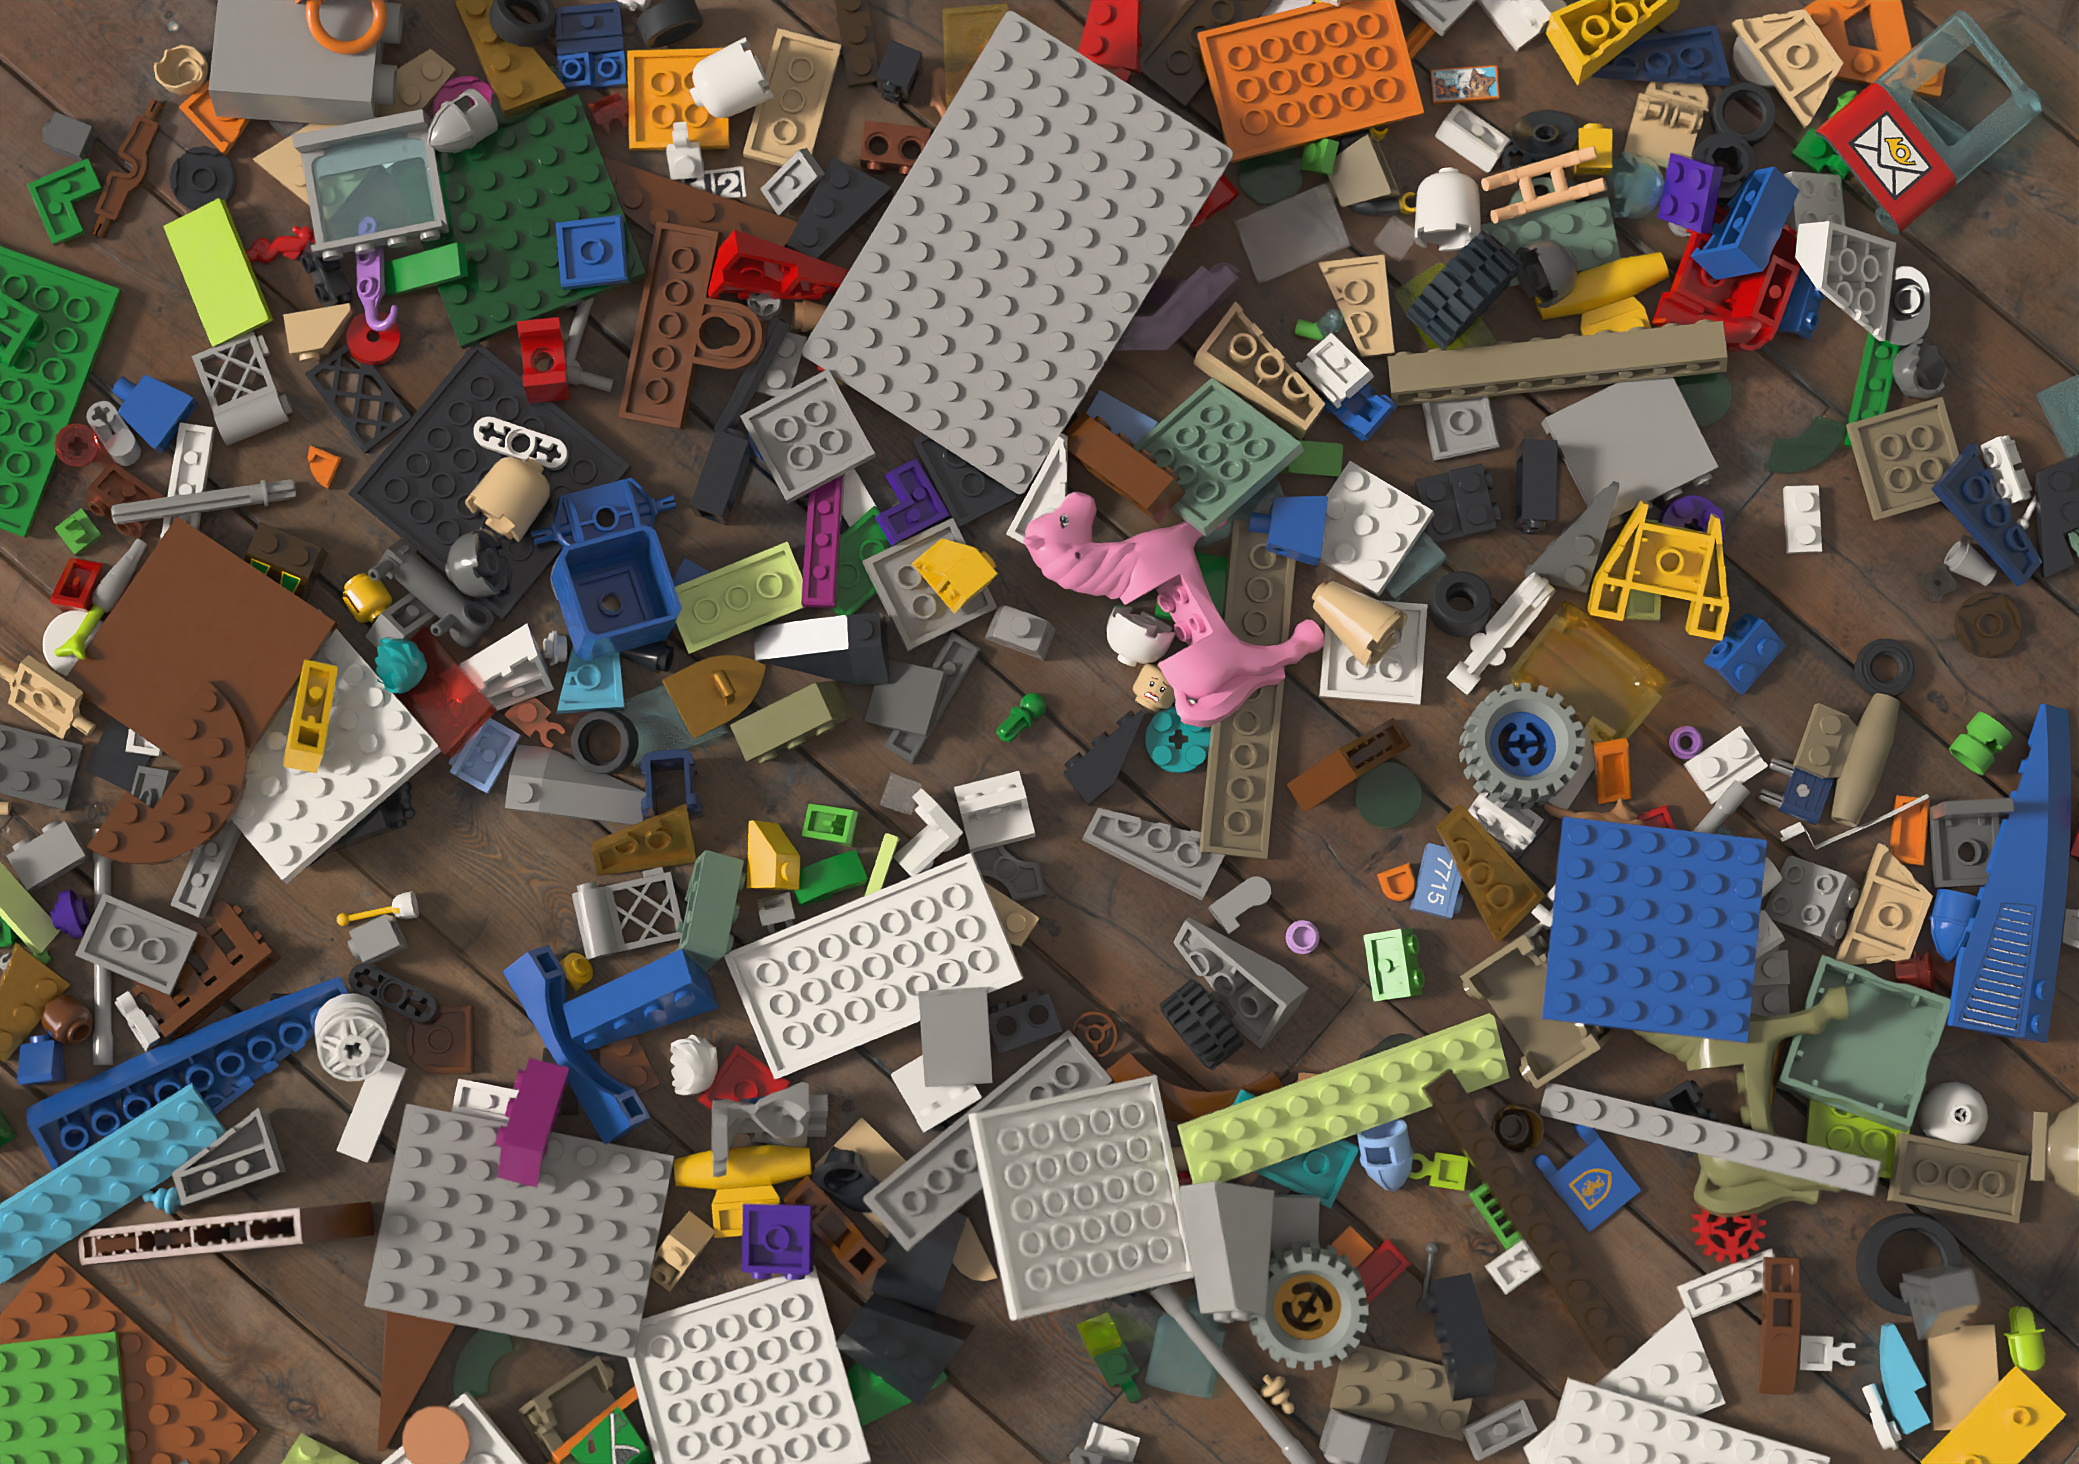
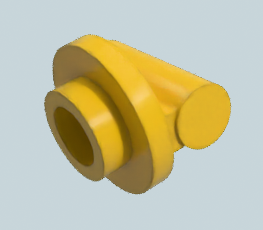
[559,953,593,991]

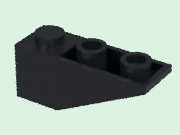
[1063,709,1145,806]

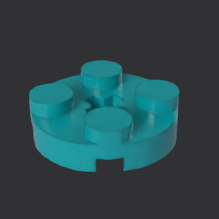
[1145,706,1211,774]

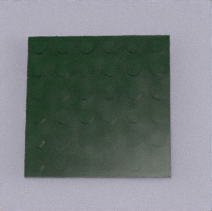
[394,94,648,349]

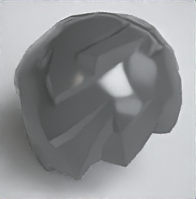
[1892,338,1948,399]

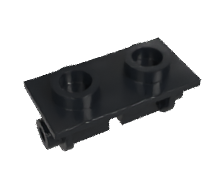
[301,241,353,307]

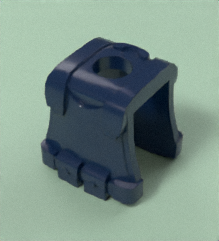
[641,749,703,820]

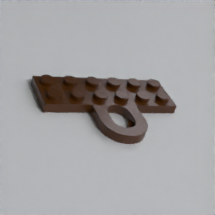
[618,221,766,430]

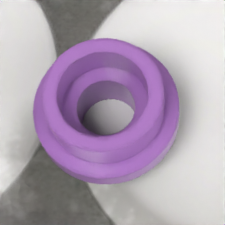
[1669,726,1703,759]

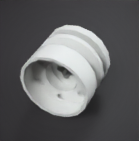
[315,993,389,1081]

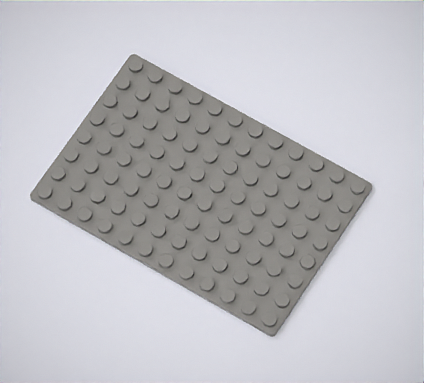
[802,11,1234,494]

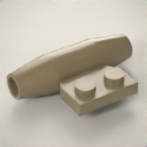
[1793,693,1900,827]

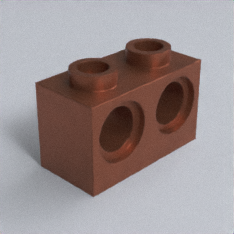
[860,120,931,177]

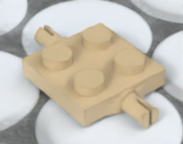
[0,655,96,740]

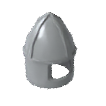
[427,88,498,153]

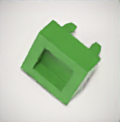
[55,508,103,556]

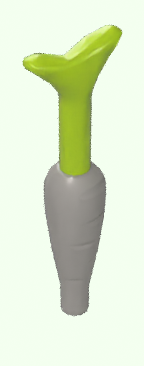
[54,539,148,660]

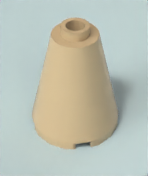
[1312,581,1408,668]

